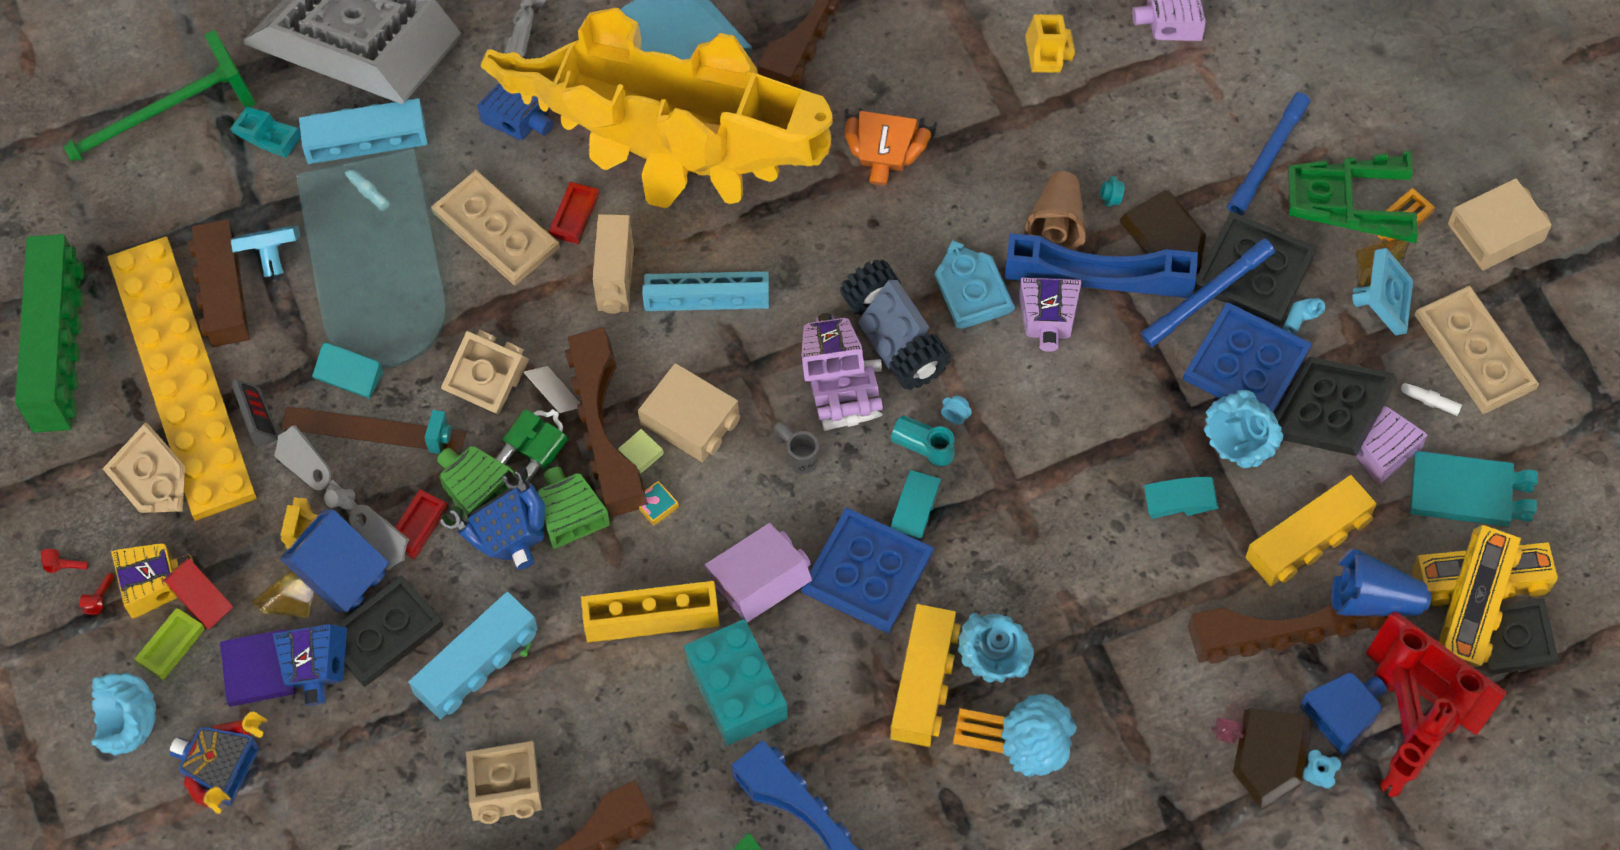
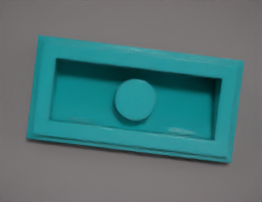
[312,342,383,399]

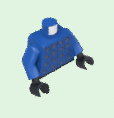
[441,466,546,570]

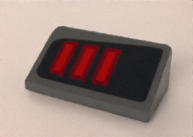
[231,379,278,447]

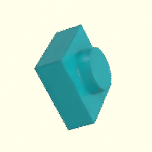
[425,410,452,454]

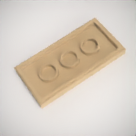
[431,170,560,286]
[1415,285,1539,414]

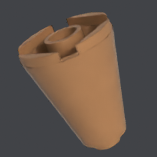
[1024,171,1086,251]

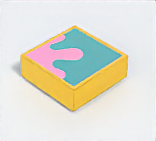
[639,481,679,526]

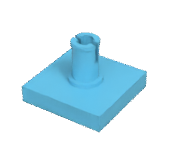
[231,225,301,277]
[1352,248,1413,335]

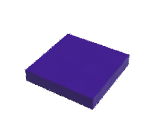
[220,629,296,707]

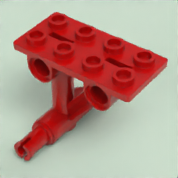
[1366,611,1507,797]

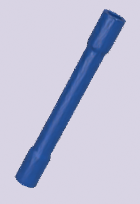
[1227,92,1311,216]
[1140,238,1275,348]

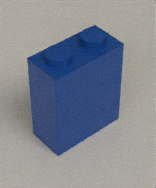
[280,509,389,612]

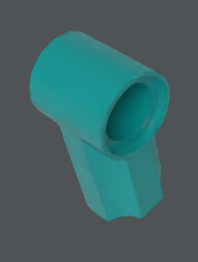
[891,415,955,467]

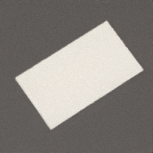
[523,366,581,413]

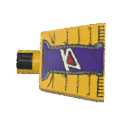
[111,543,193,619]

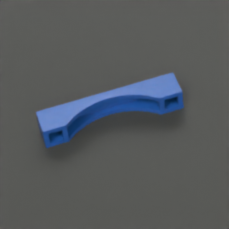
[1005,233,1198,298]
[731,740,864,850]

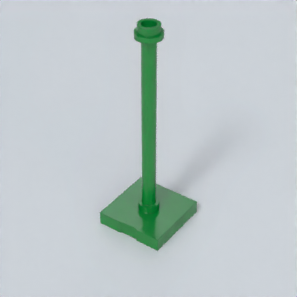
[63,29,256,162]

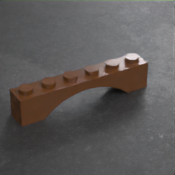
[757,0,840,87]
[565,327,648,517]
[1188,603,1389,664]
[553,780,655,850]

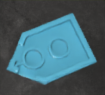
[934,240,1015,329]

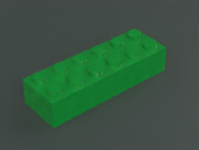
[15,234,85,433]

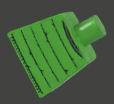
[437,446,515,521]
[538,467,610,550]

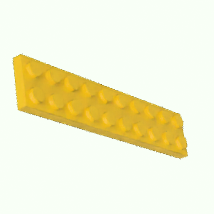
[107,236,257,521]

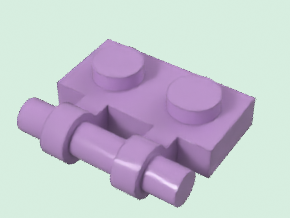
[811,366,883,422]

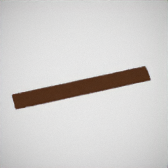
[281,407,466,454]

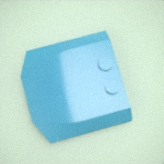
[620,0,752,60]

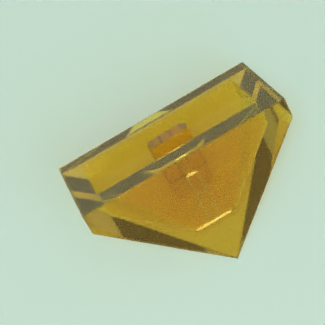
[1356,239,1410,288]
[251,570,313,617]

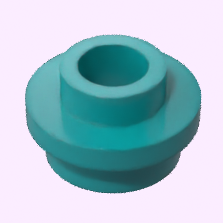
[1100,176,1125,207]

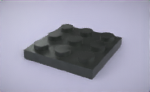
[1194,211,1317,326]
[1275,357,1398,456]

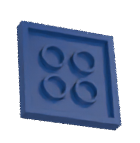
[1183,302,1312,413]
[801,507,934,634]

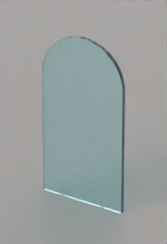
[296,149,446,368]

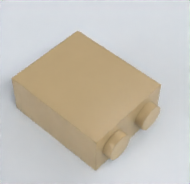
[1448,178,1552,271]
[593,214,634,314]
[638,363,740,463]

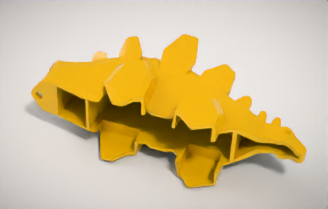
[481,8,833,209]

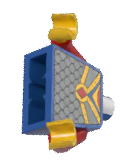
[169,711,268,814]

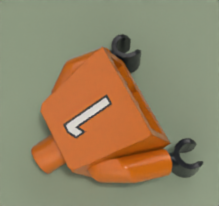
[844,108,937,186]

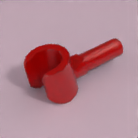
[41,549,89,573]
[79,573,115,615]

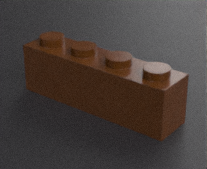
[188,219,250,347]

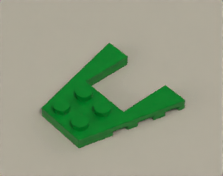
[1288,151,1418,243]

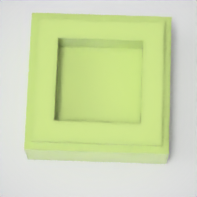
[618,429,664,474]

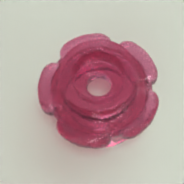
[1211,718,1244,744]

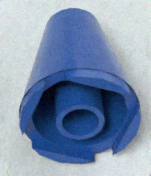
[1331,548,1431,616]

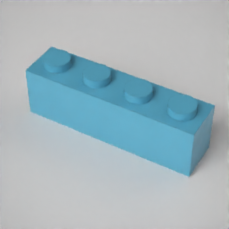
[299,98,428,164]
[408,592,538,720]

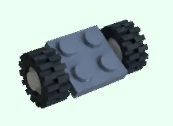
[840,259,951,390]

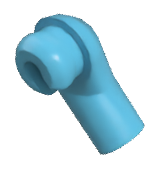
[1283,298,1325,334]

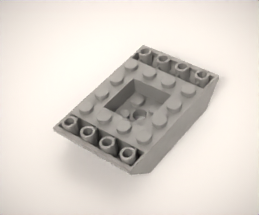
[244,0,461,104]

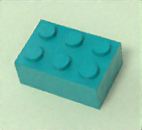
[683,619,788,746]

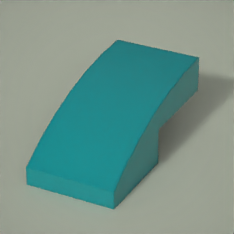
[230,106,301,158]
[891,470,941,540]
[1144,477,1219,519]

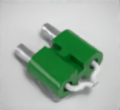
[495,409,569,483]

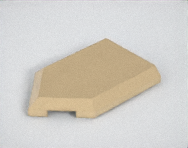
[103,422,185,513]

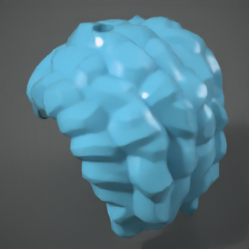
[1204,390,1284,468]
[958,612,1034,682]
[91,673,156,756]
[1001,694,1076,777]

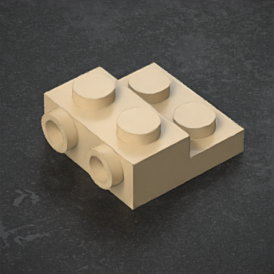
[440,330,529,415]
[466,741,542,824]

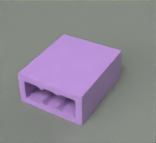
[704,523,812,623]

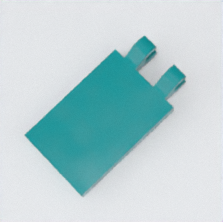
[1410,451,1538,527]

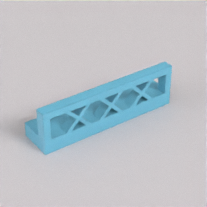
[643,271,769,311]

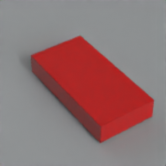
[549,181,600,244]
[395,489,449,559]
[162,558,233,630]

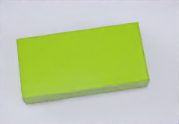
[134,608,205,681]

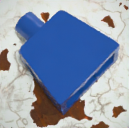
[1300,673,1387,756]

